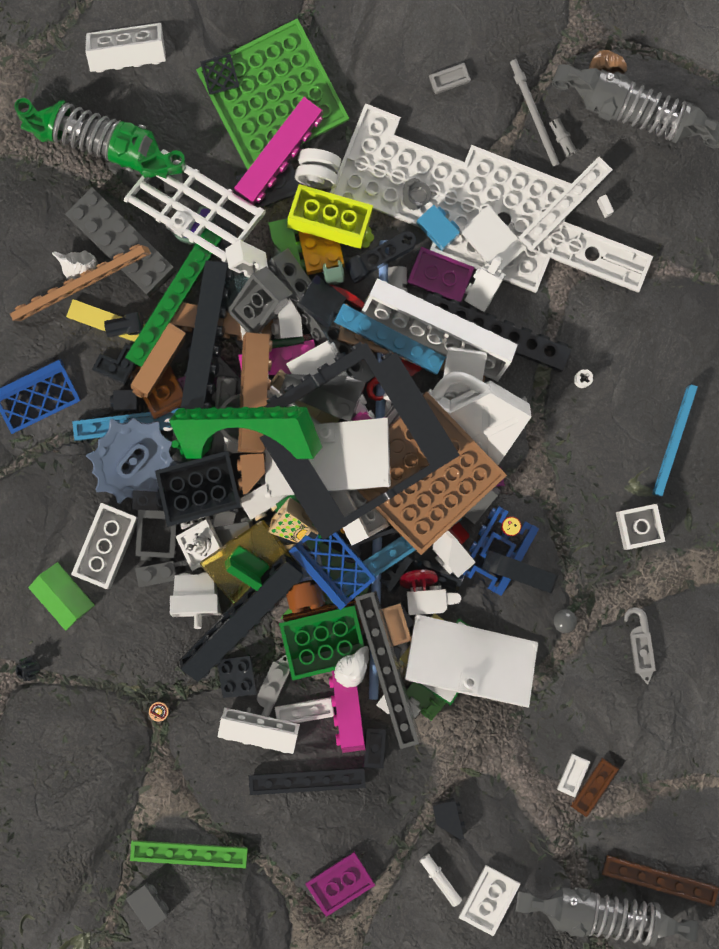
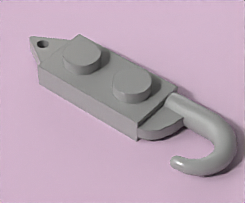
[624,607,656,684]
[246,654,290,717]

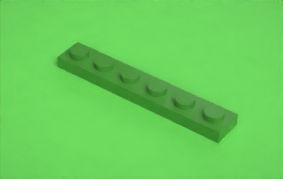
[130,840,248,868]

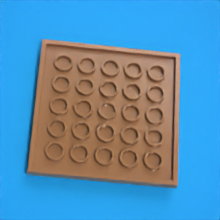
[356,391,507,555]

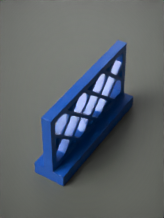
[0,359,81,434]
[289,532,377,610]

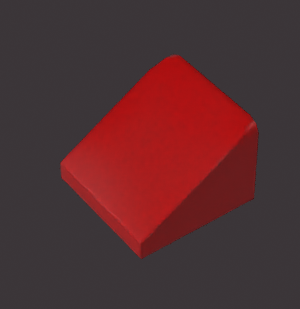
[448,522,470,545]

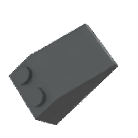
[227,266,293,333]

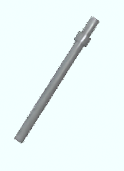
[510,59,560,167]

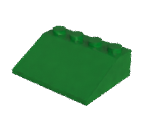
[279,605,364,680]

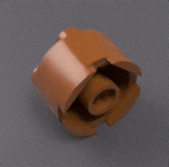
[286,580,327,613]

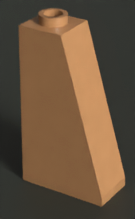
[131,323,186,398]

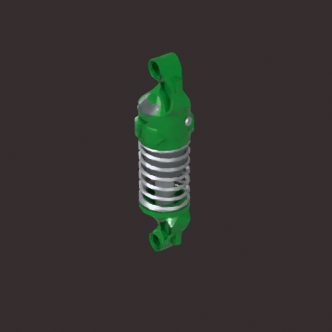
[14,98,186,179]

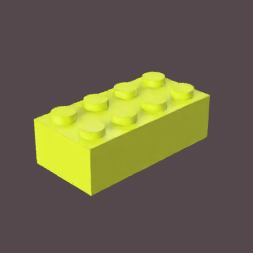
[287,184,373,249]

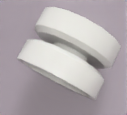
[295,148,341,189]

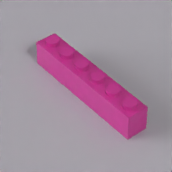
[234,97,323,205]

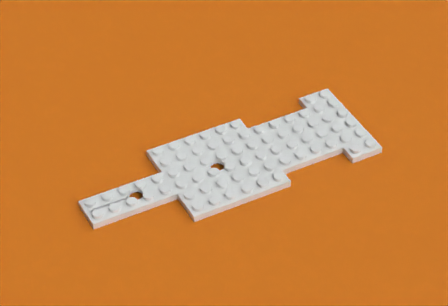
[330,104,653,293]

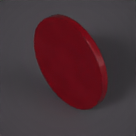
[399,570,438,592]

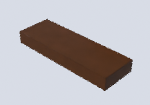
[570,758,619,817]

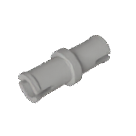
[549,118,577,157]

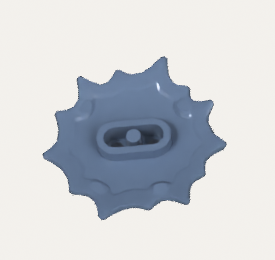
[86,418,177,504]

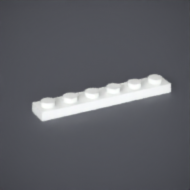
[518,157,613,252]

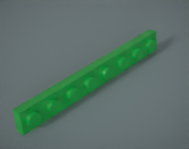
[126,228,223,367]

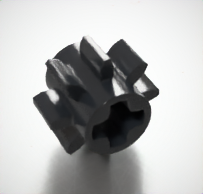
[15,657,40,682]

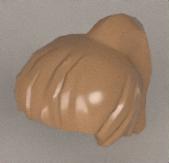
[589,50,627,74]

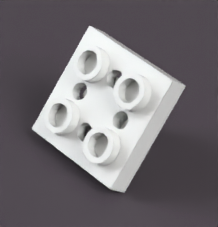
[176,519,226,571]

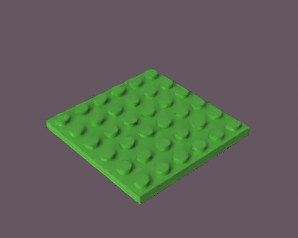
[196,18,349,170]

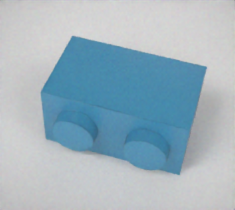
[416,205,460,251]

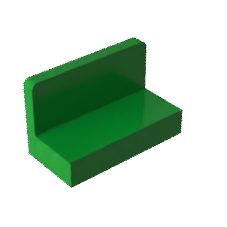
[225,545,269,591]

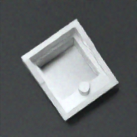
[170,572,222,629]

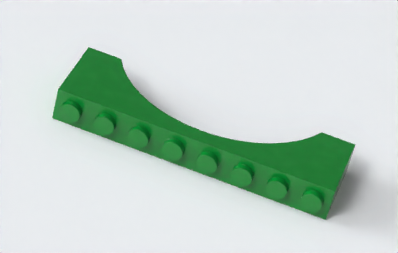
[169,406,322,459]

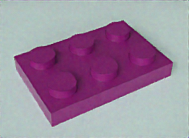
[407,247,475,302]
[305,851,375,917]

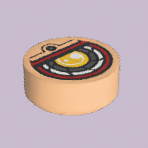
[149,702,169,722]

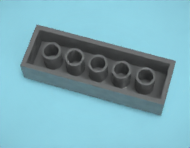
[65,187,176,298]

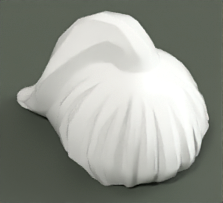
[52,250,97,280]
[334,646,369,688]

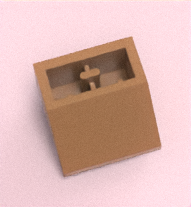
[237,453,265,494]

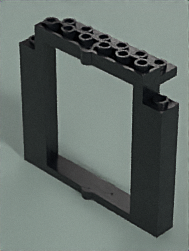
[260,342,460,540]

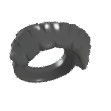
[402,178,431,210]

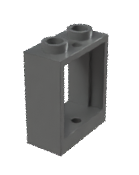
[136,510,178,562]

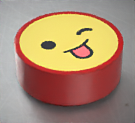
[501,517,521,536]

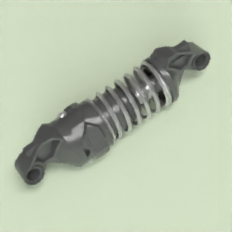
[552,64,719,148]
[515,887,699,947]

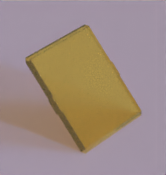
[199,520,298,604]

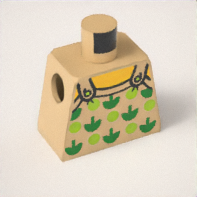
[268,497,318,542]

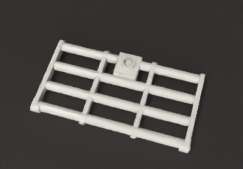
[124,149,266,263]

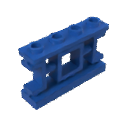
[463,506,539,596]

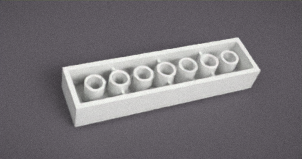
[361,278,518,382]

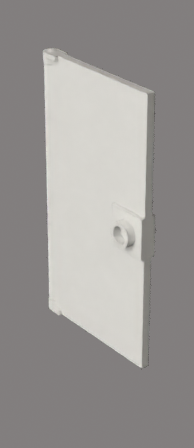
[265,417,391,498]
[405,614,538,708]

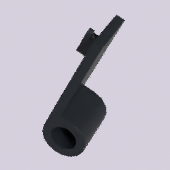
[345,525,395,563]

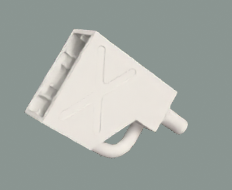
[383,372,531,465]

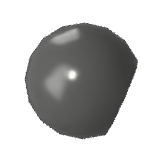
[554,609,577,633]

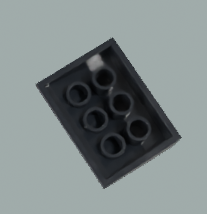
[155,451,242,527]

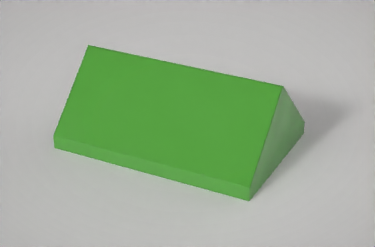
[28,562,95,631]

